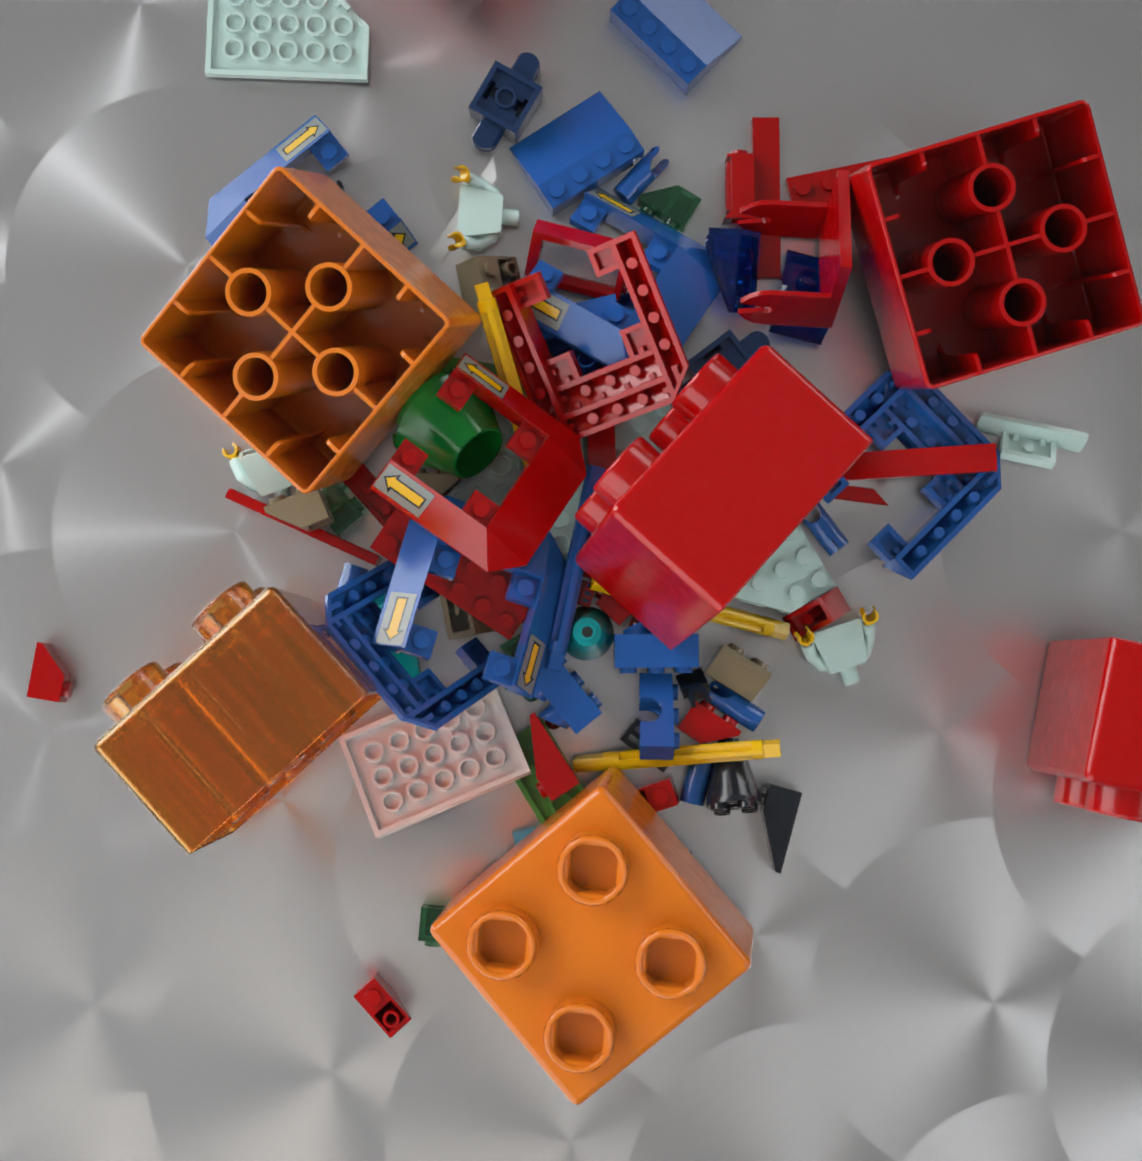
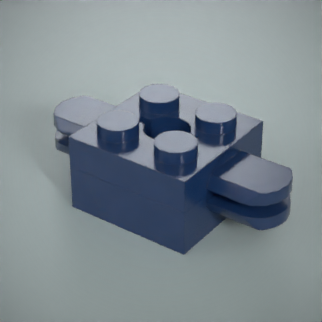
[468,52,543,153]
[678,329,770,394]

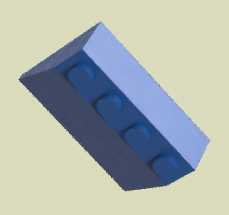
[609,0,742,95]
[509,91,644,216]

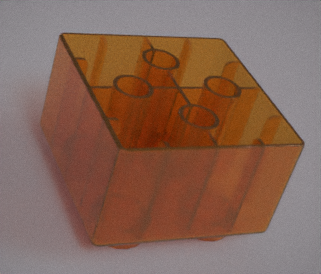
[94,581,382,855]

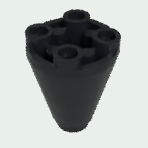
[706,738,762,816]

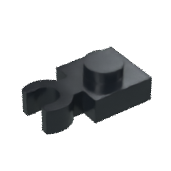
[676,668,711,708]

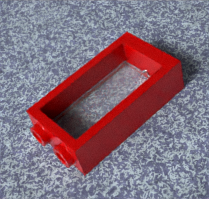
[523,219,627,302]

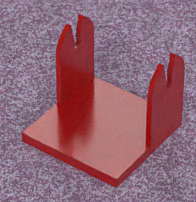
[737,170,852,328]

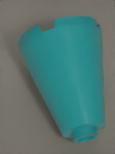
[567,606,614,661]

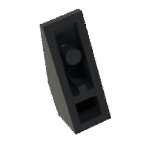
[759,783,802,874]

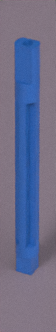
[544,465,606,672]

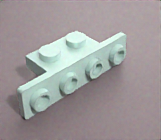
[975,412,1089,469]

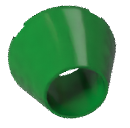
[392,372,503,478]

